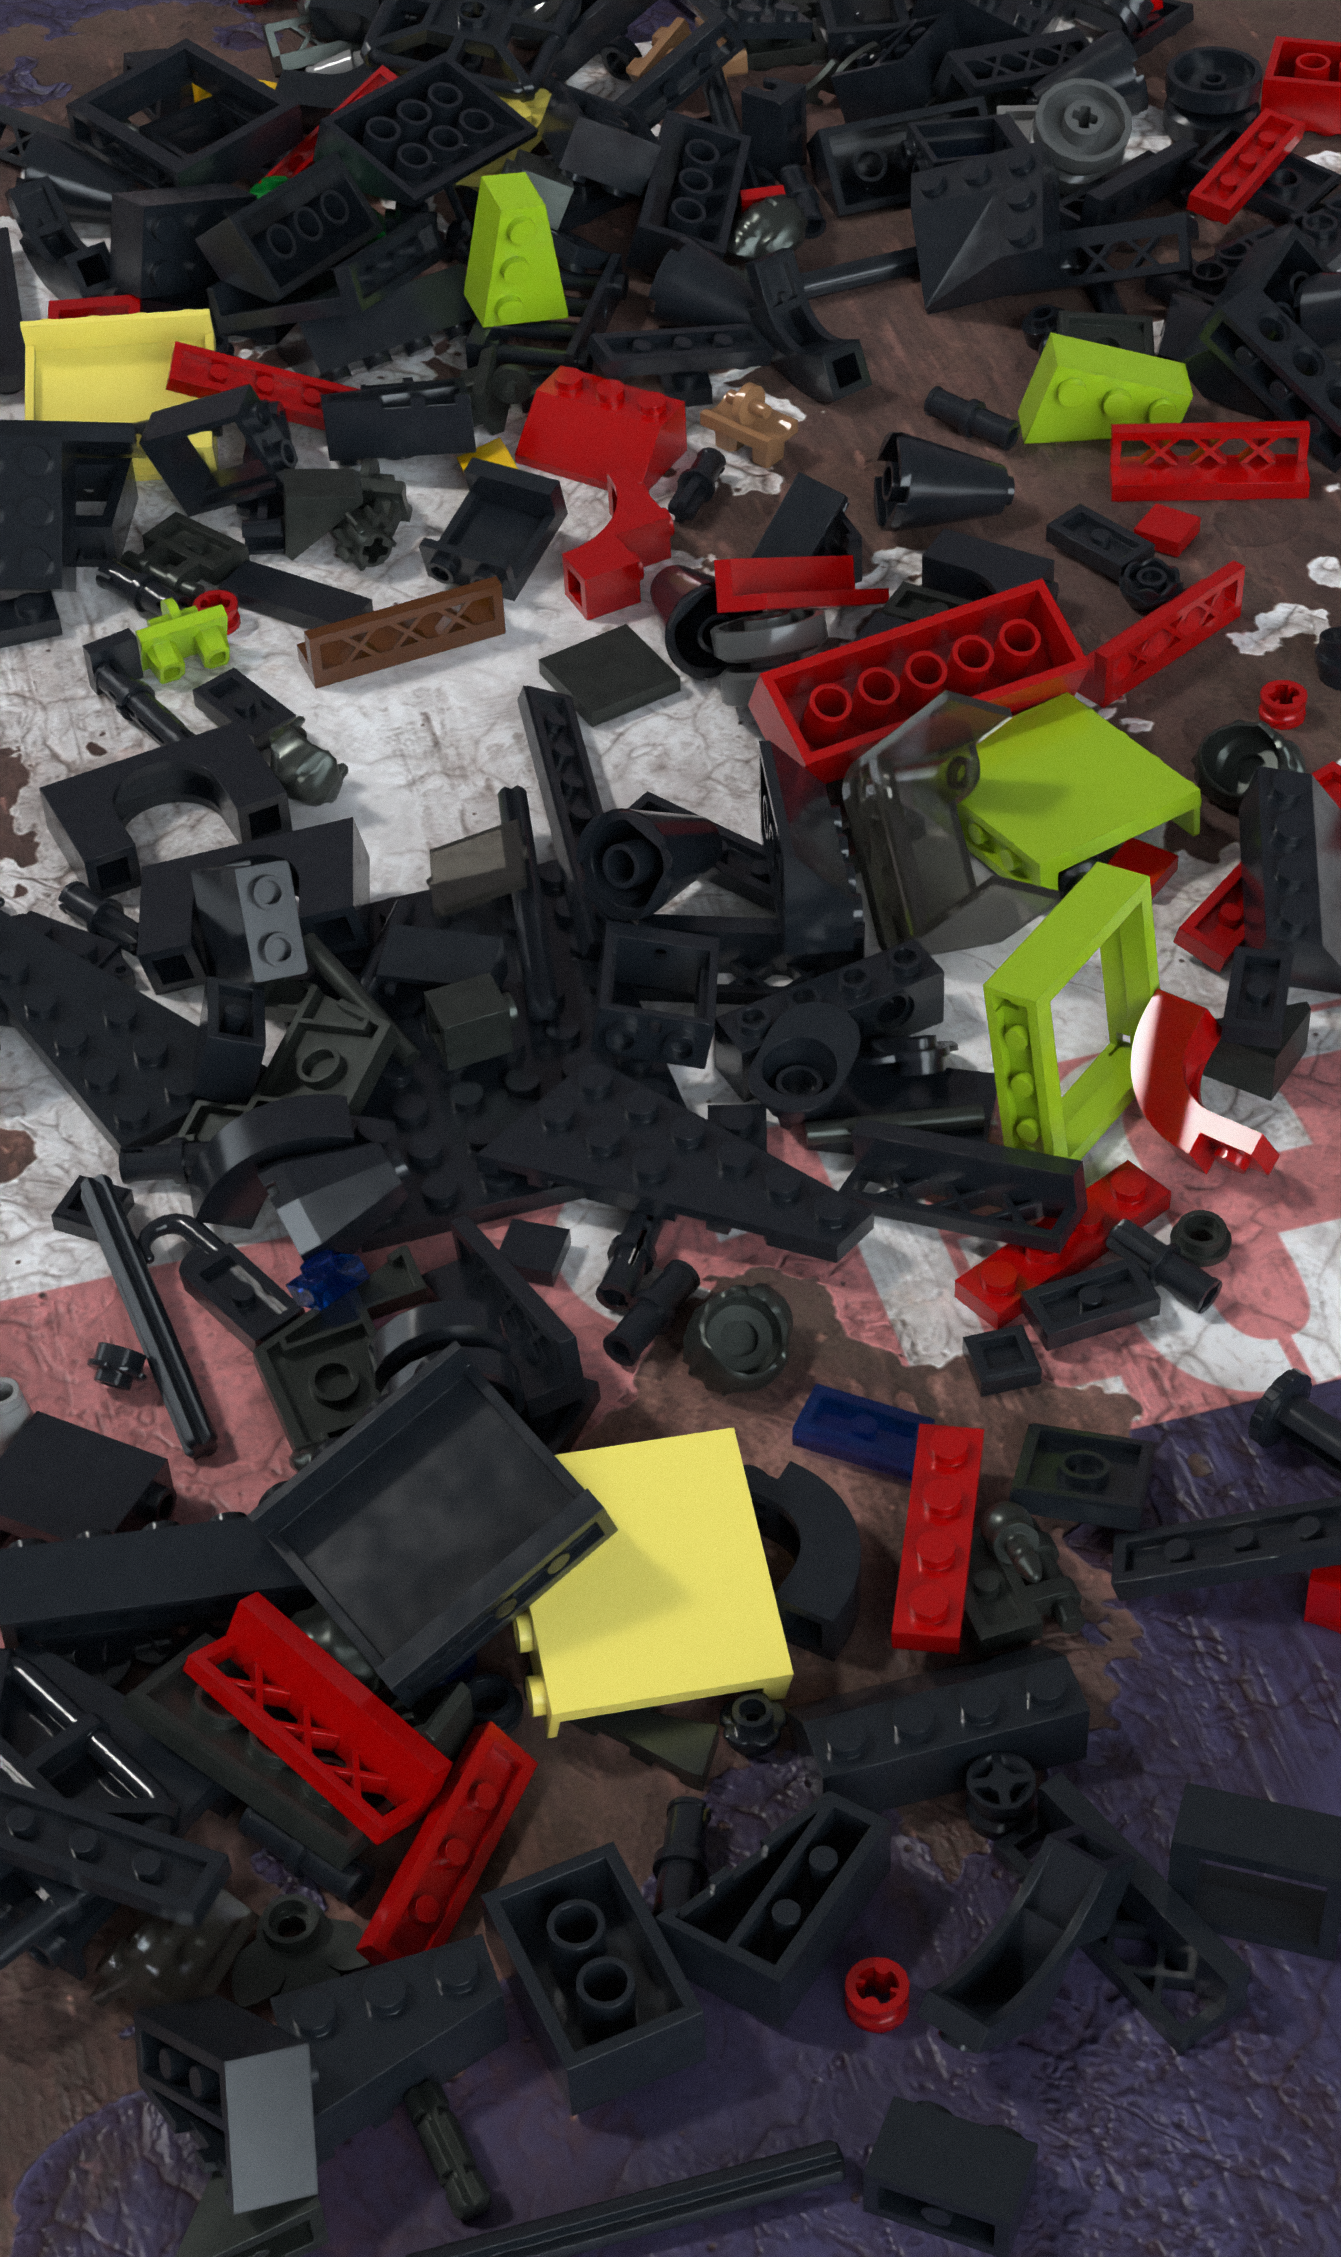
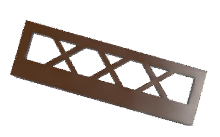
[297,576,506,689]

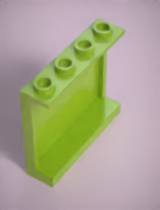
[911,692,1202,909]

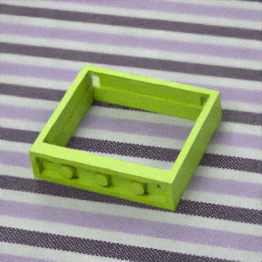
[983,862,1160,1161]

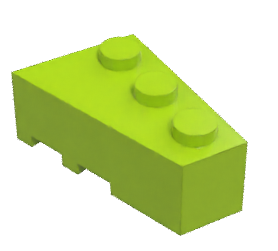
[464,172,569,328]
[1018,332,1193,444]

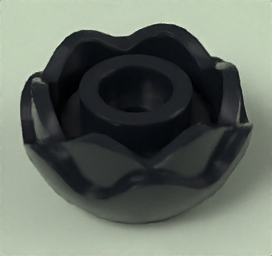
[1119,558,1184,613]

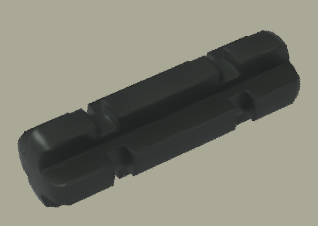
[404,2080,492,2221]

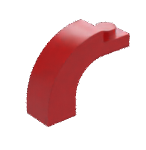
[1131,988,1280,1176]

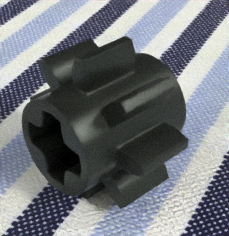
[332,505,397,571]

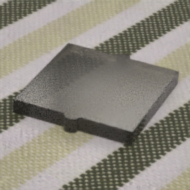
[426,819,530,918]

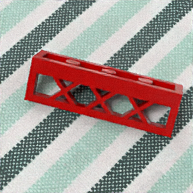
[1109,421,1310,502]
[714,555,889,613]
[1077,560,1245,708]
[183,1591,453,1846]

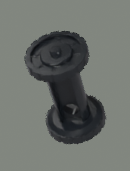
[1248,1368,1341,1474]

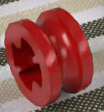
[193,590,241,635]
[1258,680,1308,730]
[845,1957,910,2033]

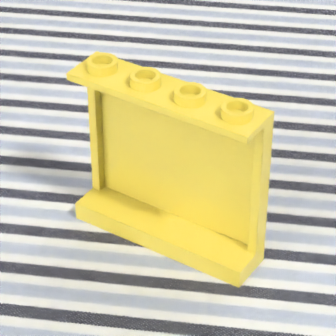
[20,309,218,481]
[512,1427,794,1739]

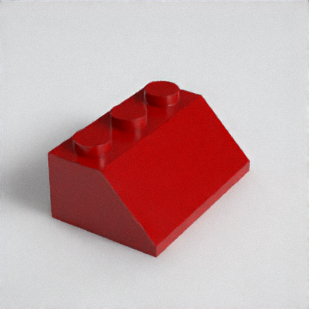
[515,365,687,491]

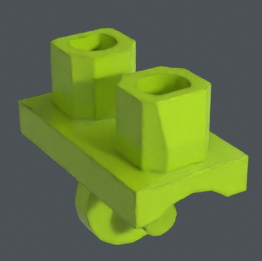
[135,597,230,684]

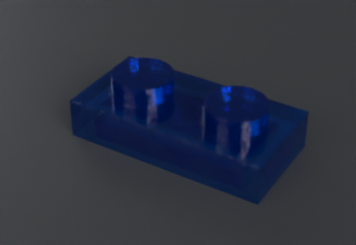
[792,1383,935,1482]

